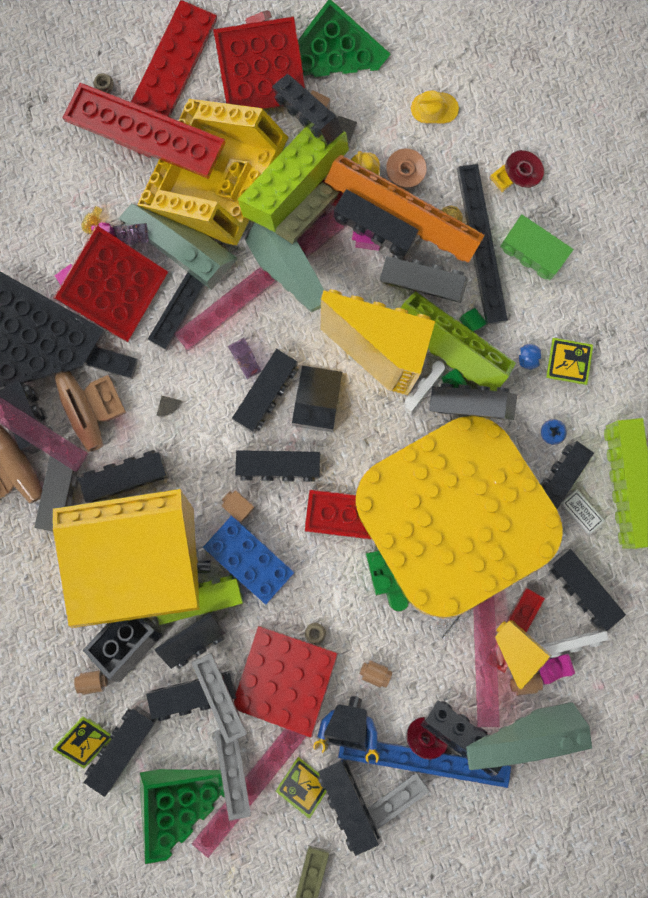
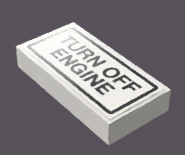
[561,489,605,535]

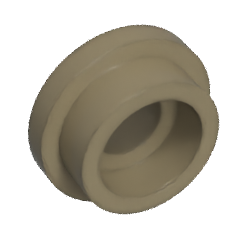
[93,73,114,93]
[305,623,326,644]

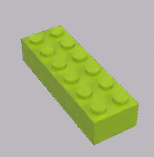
[238,127,349,232]
[401,291,516,391]
[604,418,648,549]

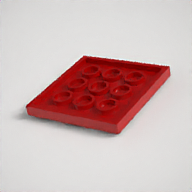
[213,16,305,109]
[53,225,168,342]
[234,626,339,738]

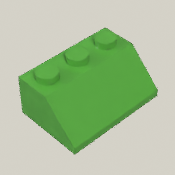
[500,214,574,280]

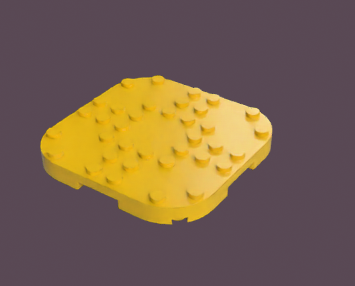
[356,416,563,619]

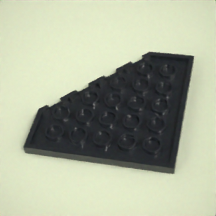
[0,271,106,389]

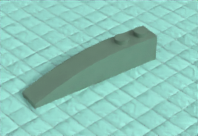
[119,203,237,290]
[245,222,324,313]
[466,702,593,770]

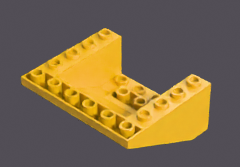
[137,99,289,246]
[320,289,435,396]
[53,489,200,628]

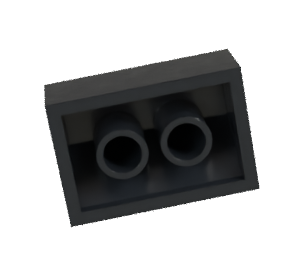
[154,611,228,669]
[83,617,164,682]

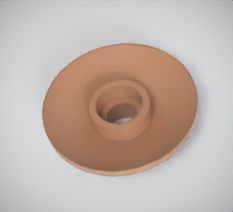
[386,148,427,188]

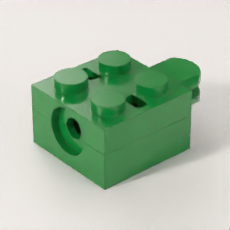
[365,550,409,611]

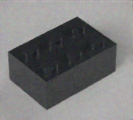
[0,381,55,454]

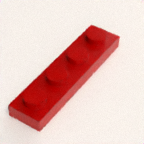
[485,588,545,673]

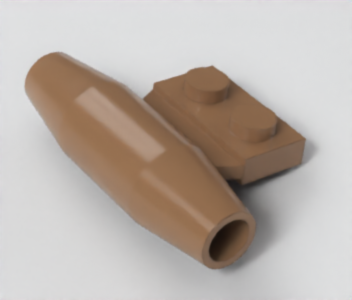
[55,371,126,452]
[0,424,42,504]

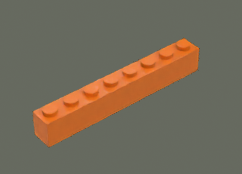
[325,155,484,263]

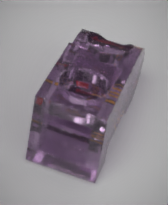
[112,223,149,245]
[228,337,262,380]

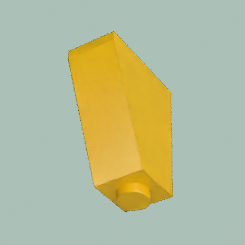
[495,620,552,689]

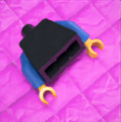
[313,696,379,763]

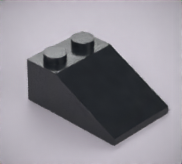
[292,365,342,433]

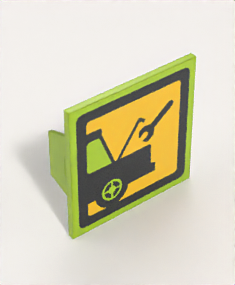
[546,338,593,385]
[52,716,111,768]
[275,757,327,819]

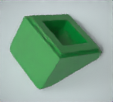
[459,308,486,333]
[442,369,467,388]

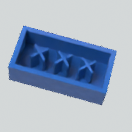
[203,516,295,605]

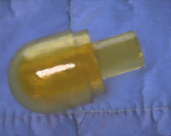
[81,206,102,234]

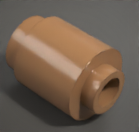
[359,660,392,688]
[74,670,108,695]
[510,673,543,696]

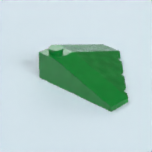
[298,0,391,77]
[140,769,225,864]

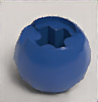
[519,344,541,370]
[541,419,567,445]

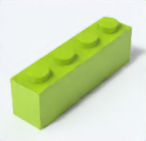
[157,575,244,625]

